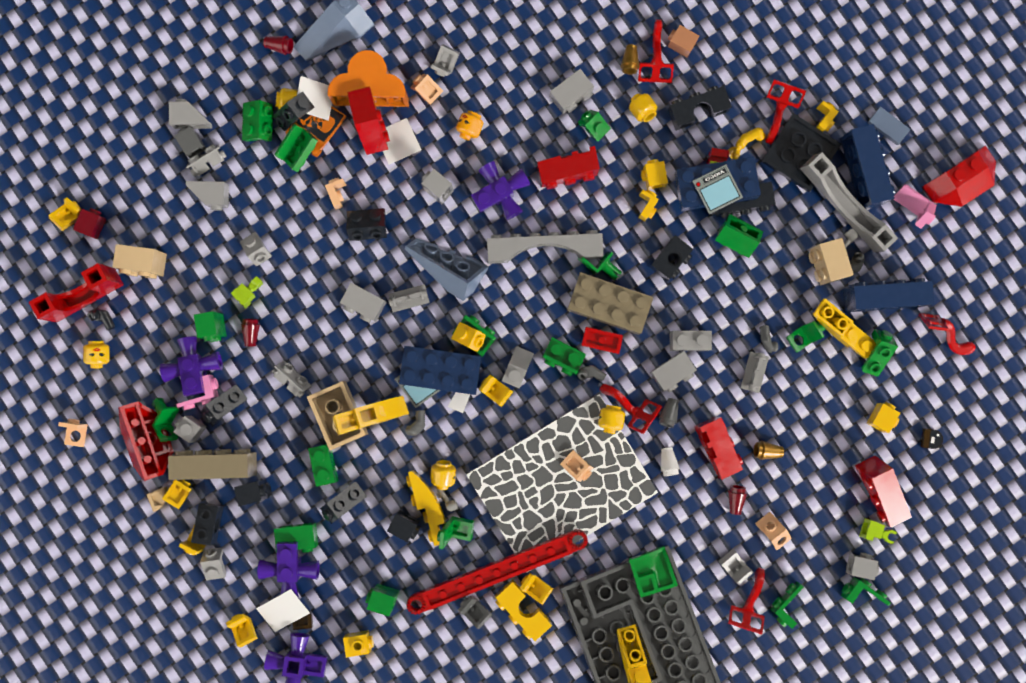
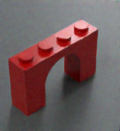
[29,263,124,322]

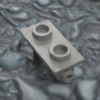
[186,144,227,177]
[388,284,430,312]
[741,351,769,393]
[272,361,312,398]

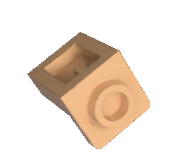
[410,74,443,105]
[325,178,346,210]
[560,450,593,482]

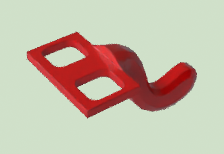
[638,19,674,83]
[765,79,806,144]
[919,313,976,355]
[600,384,662,434]
[728,567,765,635]

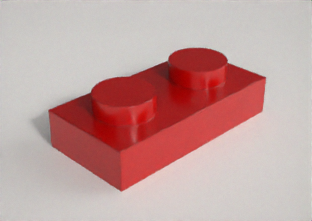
[581,327,623,354]

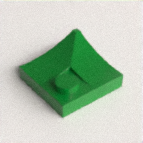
[628,546,678,598]

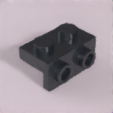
[346,208,387,241]

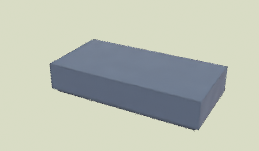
[867,106,911,145]

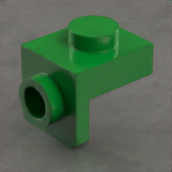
[578,110,611,142]

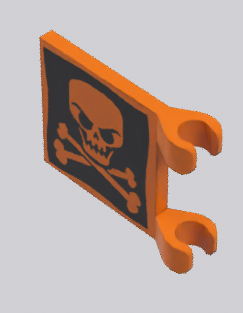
[286,106,346,157]

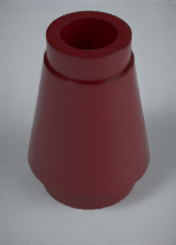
[263,36,294,55]
[241,319,260,347]
[728,485,747,515]

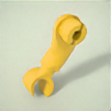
[728,127,766,160]

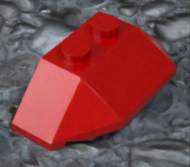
[922,146,996,207]
[118,401,174,481]

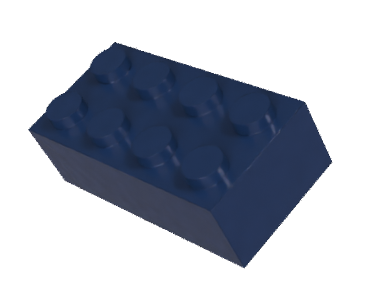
[840,124,895,209]
[674,156,761,212]
[843,278,935,313]
[399,346,482,395]

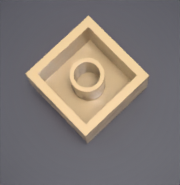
[809,238,854,286]
[112,244,167,279]

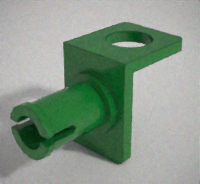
[578,251,622,280]
[786,321,825,353]
[152,398,179,442]

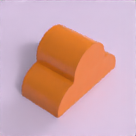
[328,50,409,107]

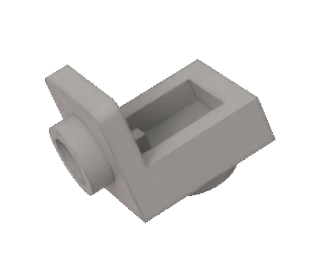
[430,44,460,77]
[240,231,272,266]
[200,548,226,580]
[718,549,753,585]

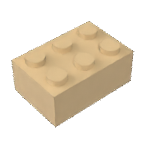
[307,381,368,450]

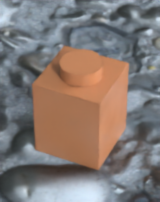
[668,25,699,58]

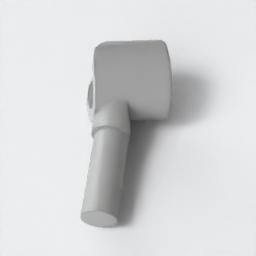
[844,228,858,248]
[437,489,458,512]

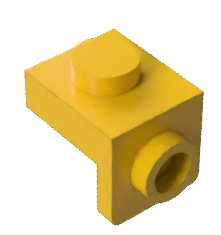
[816,101,839,132]
[638,190,659,222]
[49,197,81,232]
[451,322,486,352]
[479,375,513,407]
[162,480,192,509]
[520,573,554,605]
[226,614,258,648]

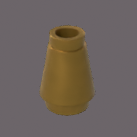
[620,44,639,75]
[753,441,784,460]

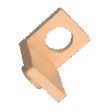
[58,419,88,447]
[755,512,791,550]

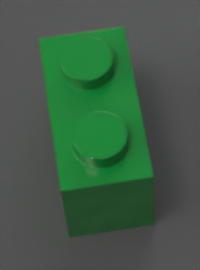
[715,214,764,258]
[194,311,227,342]
[308,444,339,487]
[274,522,318,553]
[365,584,399,616]

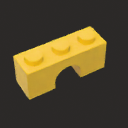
[495,579,552,641]

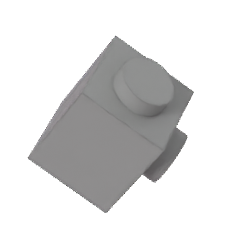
[174,416,207,443]
[846,552,879,580]

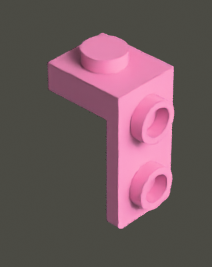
[894,184,937,229]
[176,375,219,410]

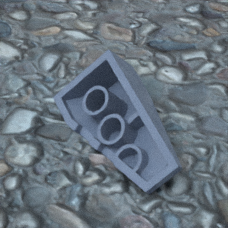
[293,0,374,61]
[405,238,488,301]

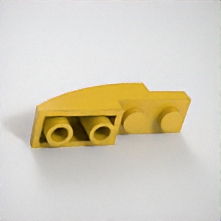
[813,298,876,359]
[332,396,409,435]
[406,470,446,546]
[616,625,652,683]

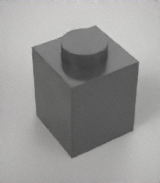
[174,126,206,158]

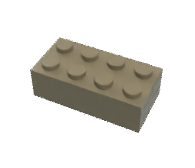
[567,272,654,335]
[168,449,257,480]

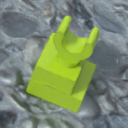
[231,276,263,309]
[859,518,897,544]

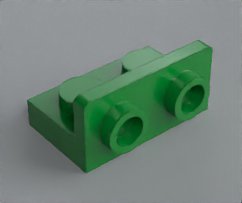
[542,337,586,376]

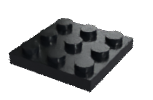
[761,113,841,193]

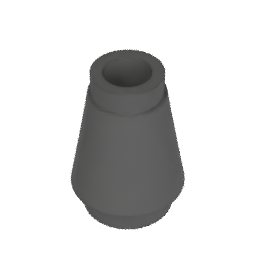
[658,398,679,428]

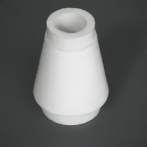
[661,447,680,476]

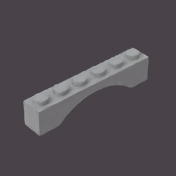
[800,152,898,253]
[487,230,603,264]

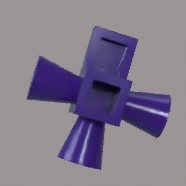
[471,161,530,220]
[160,336,223,396]
[257,542,320,599]
[264,632,328,683]

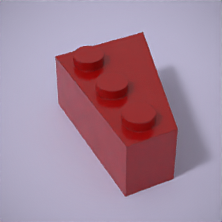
[347,86,390,155]

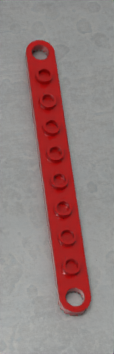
[406,529,588,615]

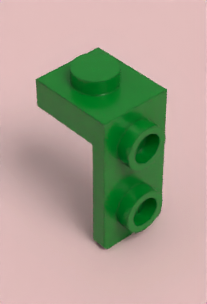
[861,329,898,376]
[437,516,474,549]
[840,577,891,606]
[771,581,804,629]

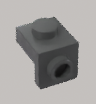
[458,596,492,629]

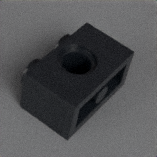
[650,235,693,281]
[234,479,272,507]
[191,503,224,546]
[387,510,421,543]

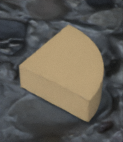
[146,487,167,512]

